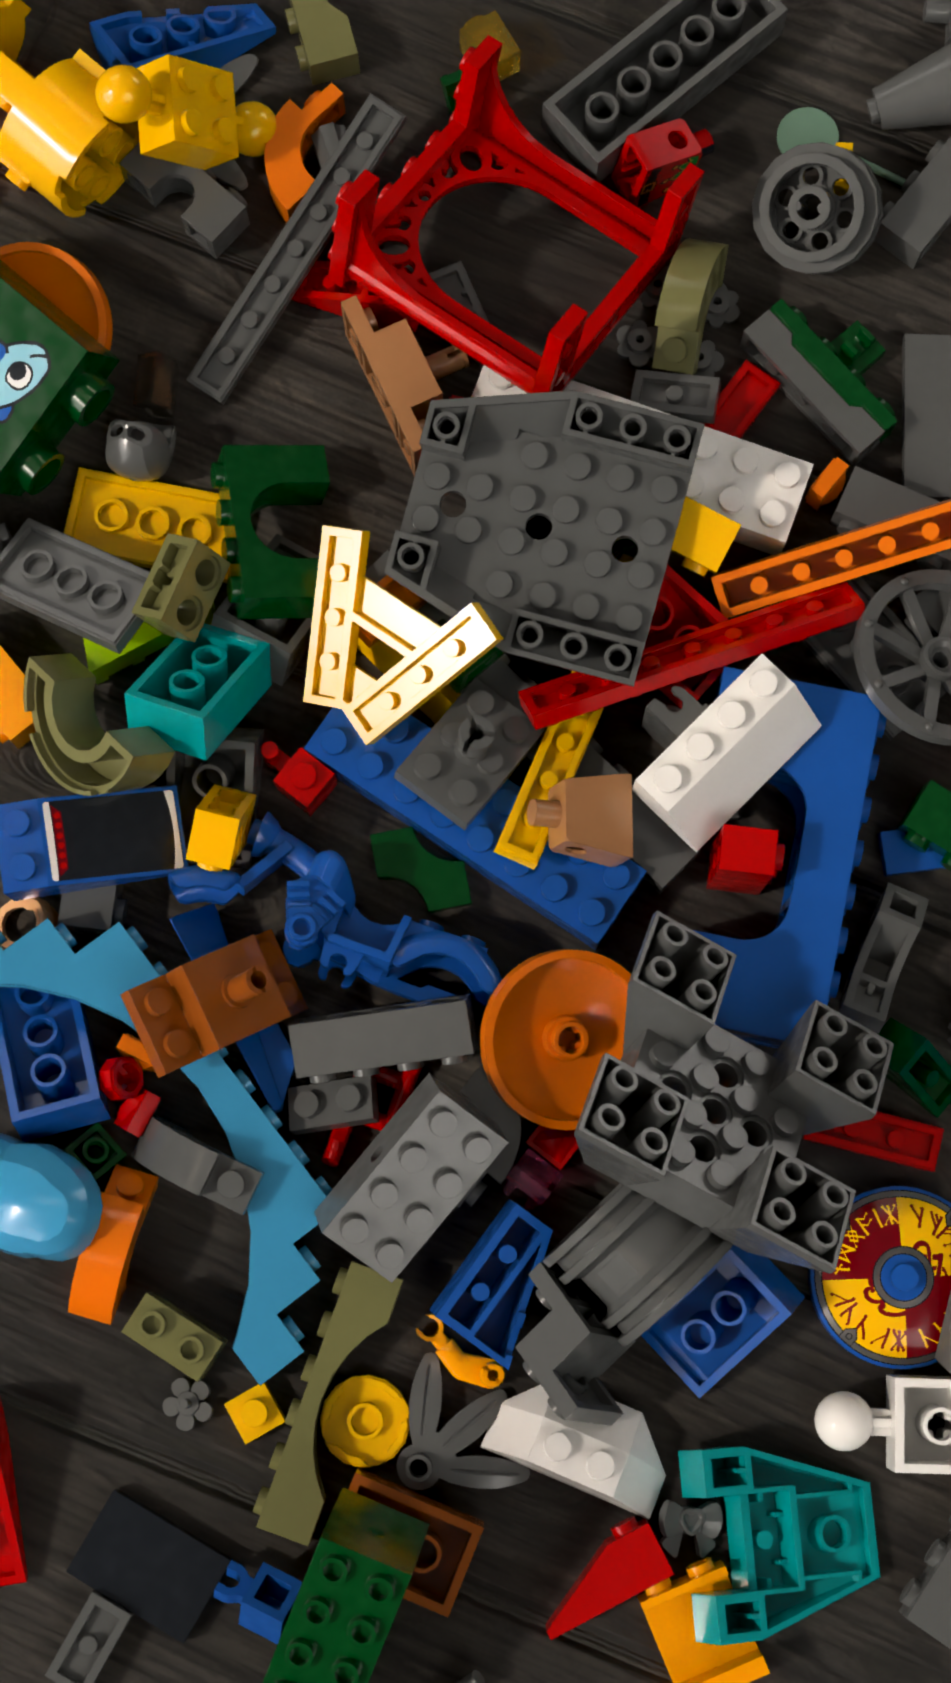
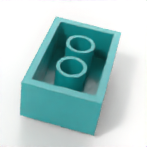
[124,623,272,761]

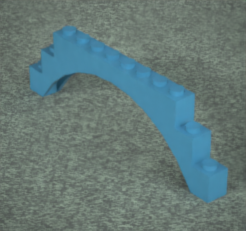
[0,918,332,1386]

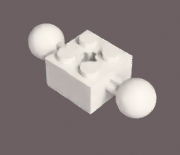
[814,1374,951,1474]

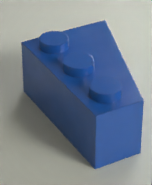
[429,1199,553,1370]

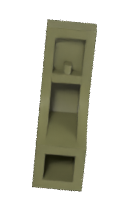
[652,238,729,375]

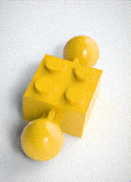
[95,54,276,170]

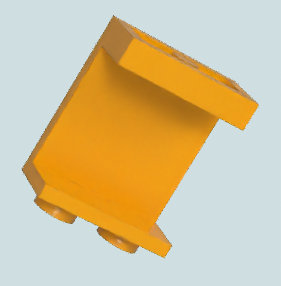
[637,1557,770,1683]

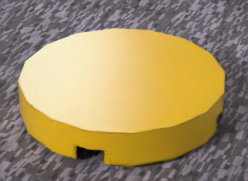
[320,1374,410,1468]

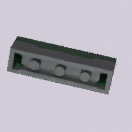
[739,298,898,467]

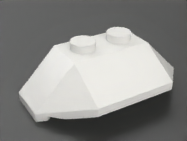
[480,1384,666,1520]

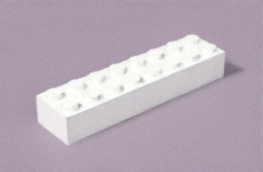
[471,365,814,555]

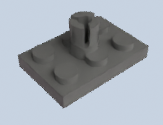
[394,677,546,831]

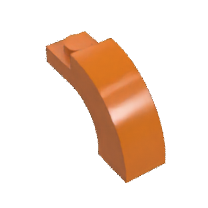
[264,82,346,223]
[68,1164,159,1325]

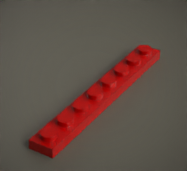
[518,581,865,730]

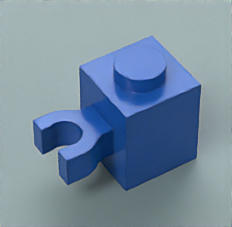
[214,1560,302,1645]

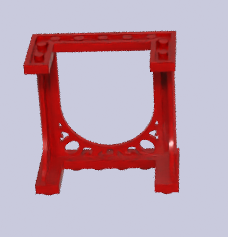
[328,35,705,393]

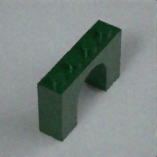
[211,445,330,619]

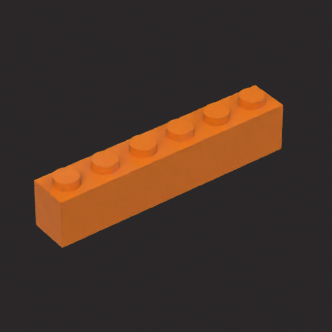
[711,499,951,618]

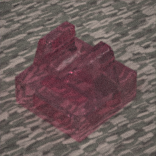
[503,1148,564,1211]

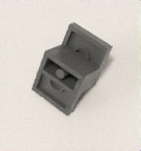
[515,1262,636,1426]

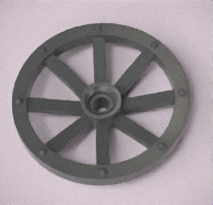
[853,569,951,746]

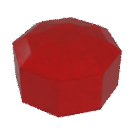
[99,1057,144,1101]

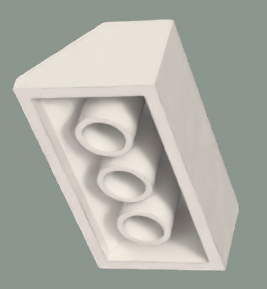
[632,653,822,853]

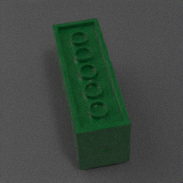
[262,1488,430,1683]

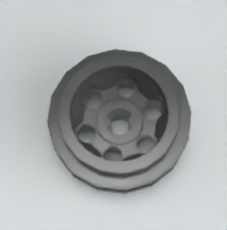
[752,142,883,275]

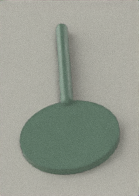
[776,107,906,187]

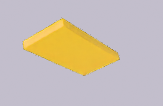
[64,467,231,583]

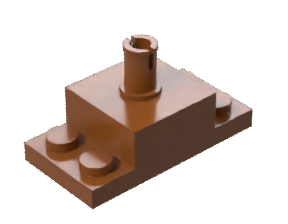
[120,929,308,1078]

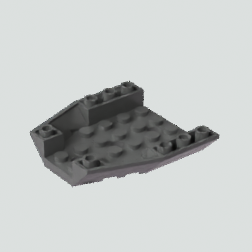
[384,390,705,687]

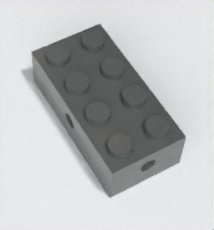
[314,1073,509,1283]

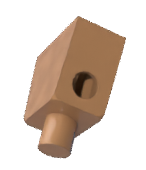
[527,774,633,867]

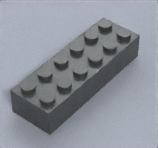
[541,0,788,183]

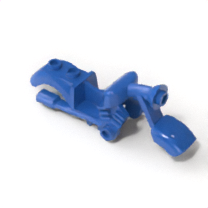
[168,811,502,1007]

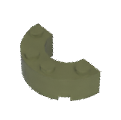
[23,653,175,796]

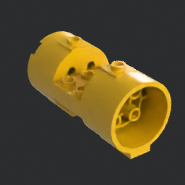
[0,0,139,218]

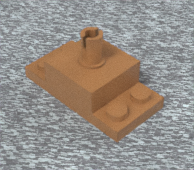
[340,295,470,477]

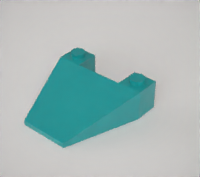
[678,1446,881,1646]

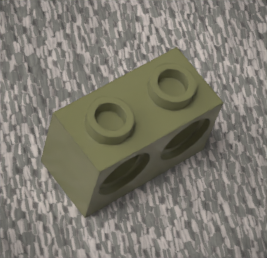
[131,533,231,643]
[121,1291,228,1382]

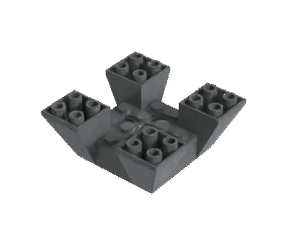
[574,910,894,1274]

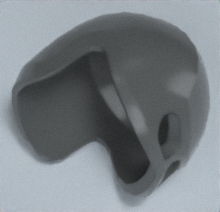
[105,419,177,482]

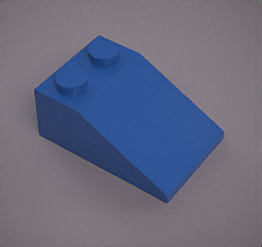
[641,1245,805,1399]

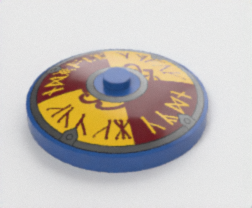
[808,1186,951,1369]

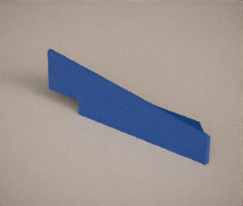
[169,903,295,1114]

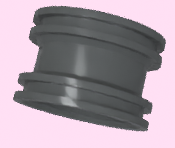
[542,1183,734,1347]

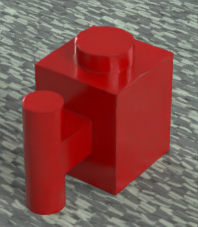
[261,741,338,817]

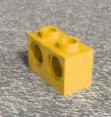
[186,784,257,872]

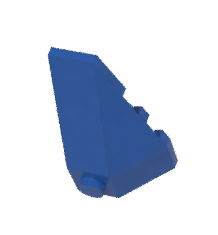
[89,3,276,70]

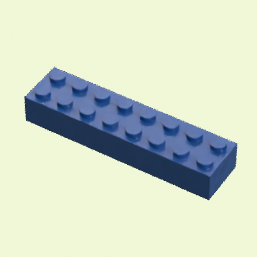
[304,707,647,950]

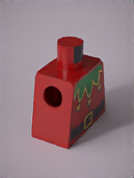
[611,118,714,208]

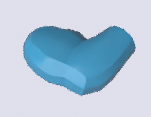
[0,1133,103,1262]

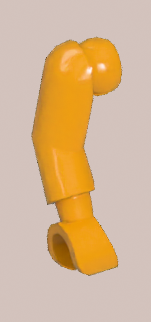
[416,1314,505,1389]

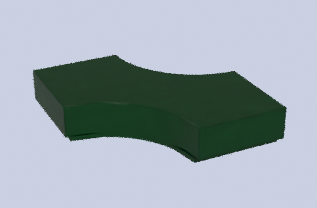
[370,827,472,913]

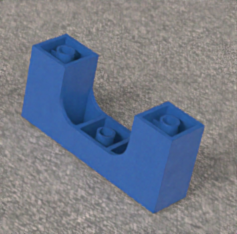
[693,666,887,1049]

